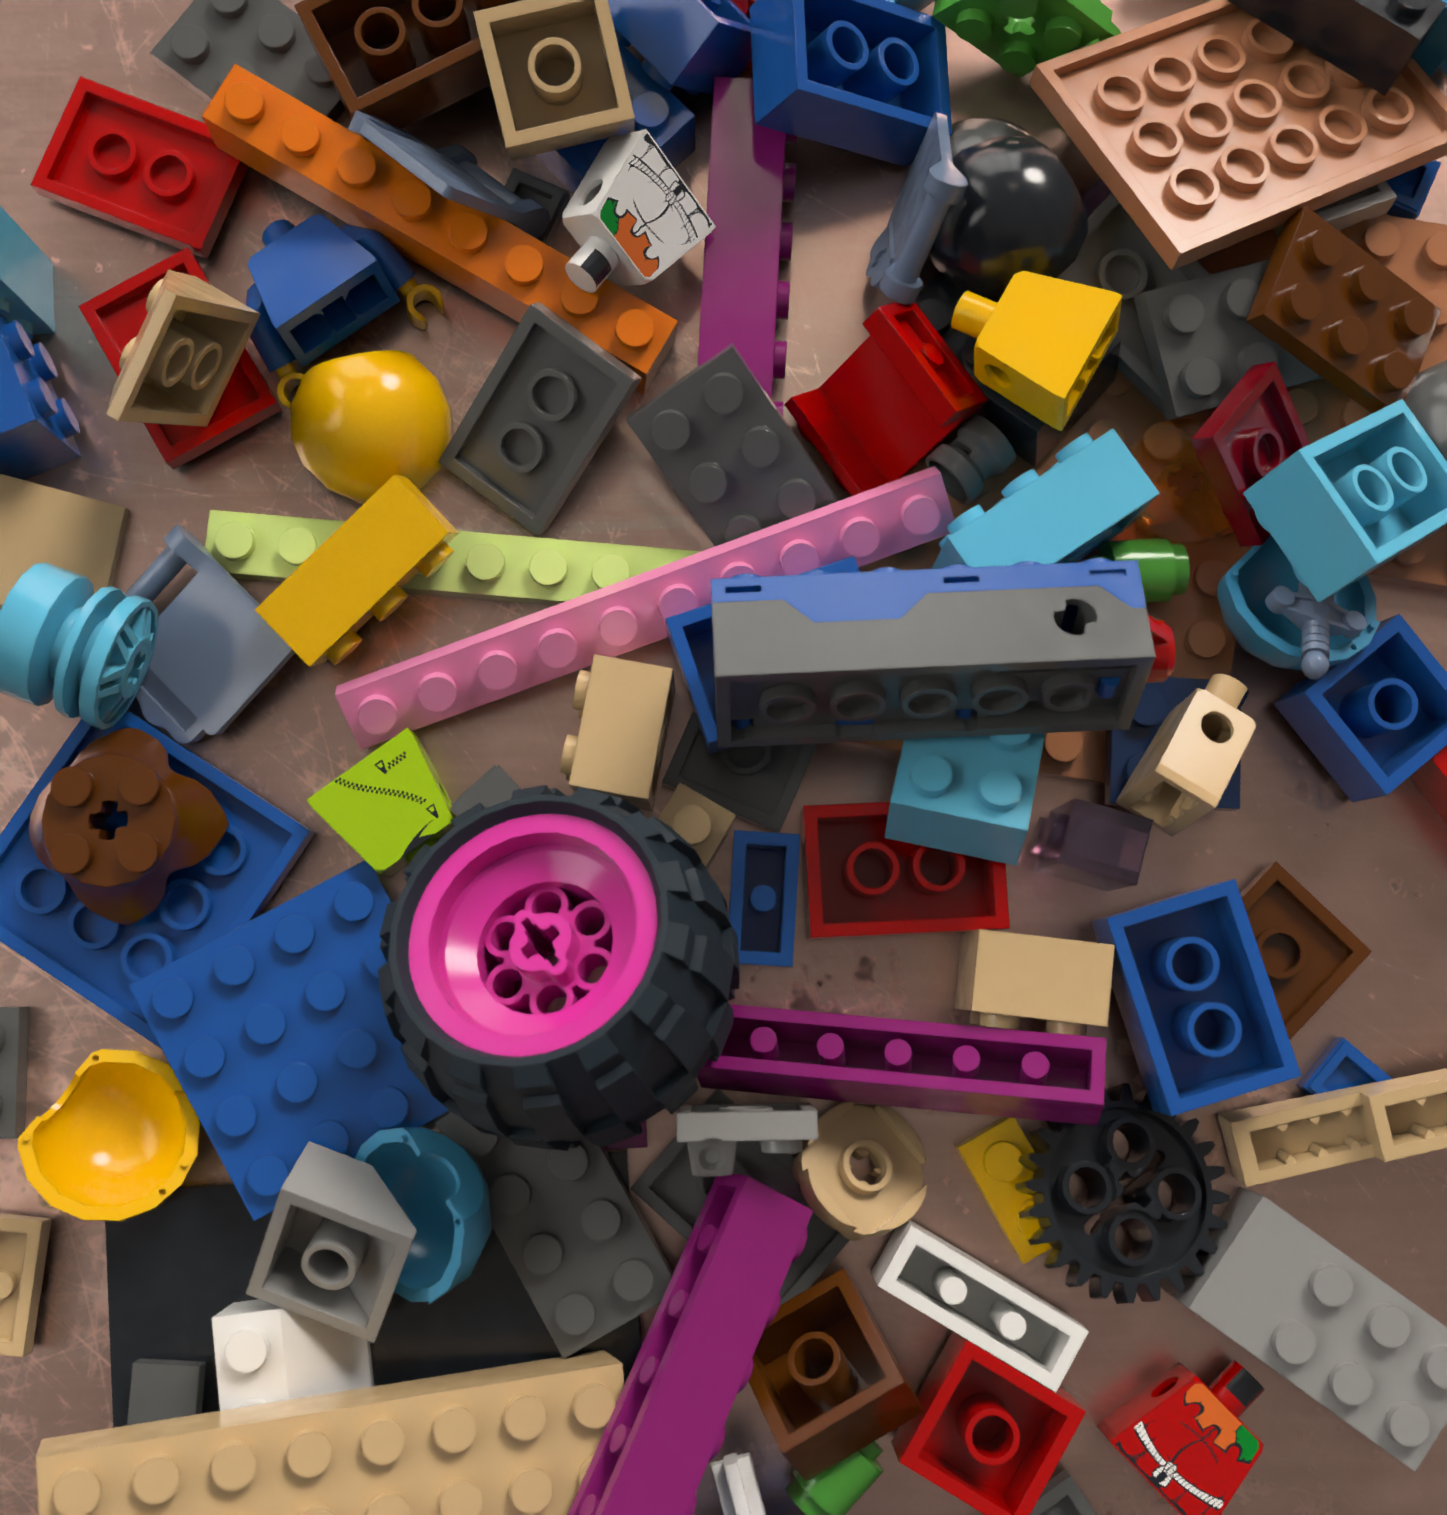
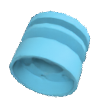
[0,563,158,730]

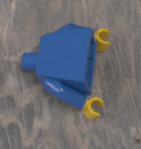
[246,214,444,409]

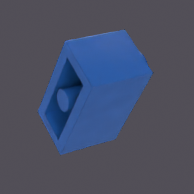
[729,830,800,968]

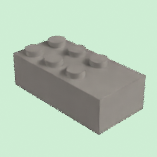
[1169,1187,1447,1472]

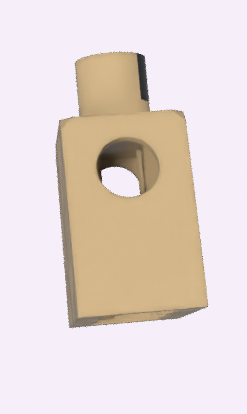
[1116,674,1256,837]

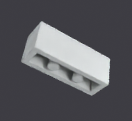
[871,1219,1089,1392]

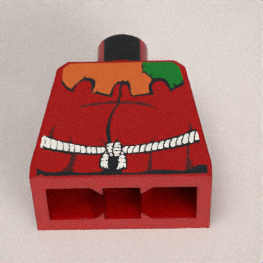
[1096,1360,1265,1515]

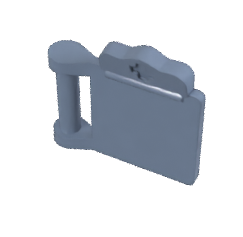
[348,110,550,239]
[866,112,968,305]
[124,524,295,744]

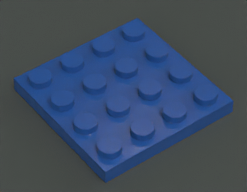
[0,710,315,1048]
[128,860,449,1221]

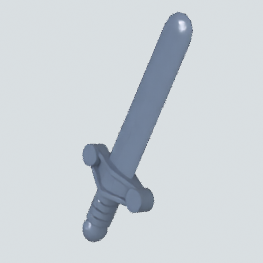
[1265,580,1367,679]

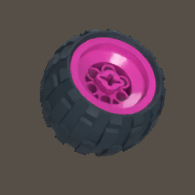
[378,785,740,1151]

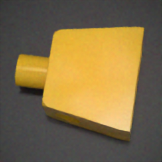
[951,271,1123,431]

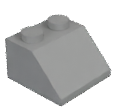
[246,1141,417,1343]

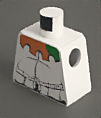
[562,129,716,293]

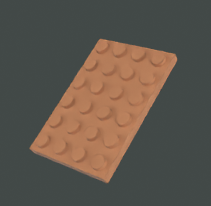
[1029,0,1447,271]

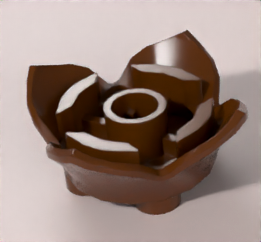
[29,727,230,926]

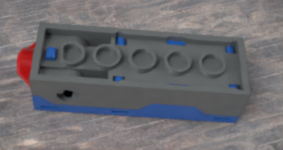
[710,558,1176,748]

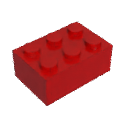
[800,801,1010,940]

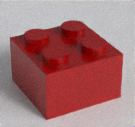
[891,1331,1086,1515]

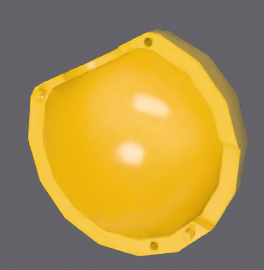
[290,350,452,503]
[17,1049,200,1221]

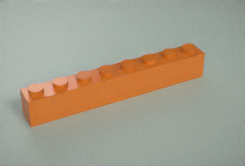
[202,64,678,395]

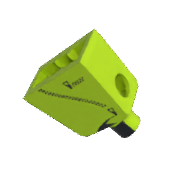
[306,727,457,877]

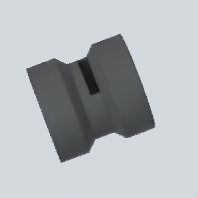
[926,414,1016,505]

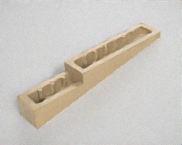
[1217,1068,1447,1187]

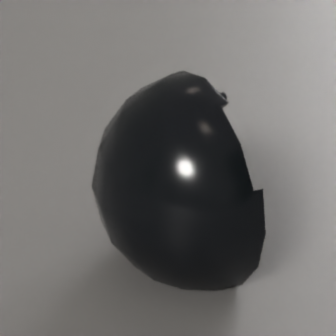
[929,136,1088,297]

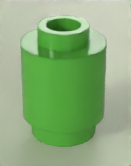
[1090,538,1190,603]
[785,1441,884,1515]

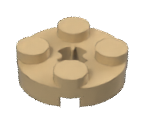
[792,1102,927,1241]

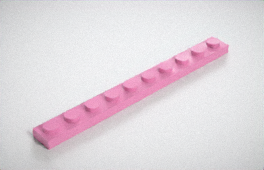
[335,466,955,750]

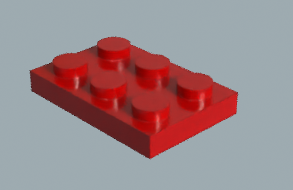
[30,76,248,259]
[78,247,282,470]

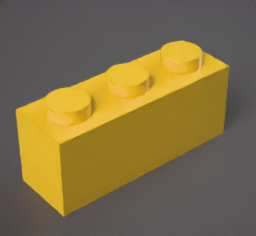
[255,474,459,667]

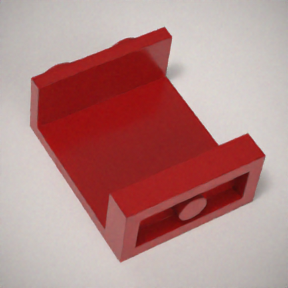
[784,302,988,496]

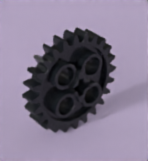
[1015,1083,1230,1304]

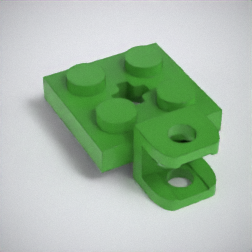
[932,0,1121,78]

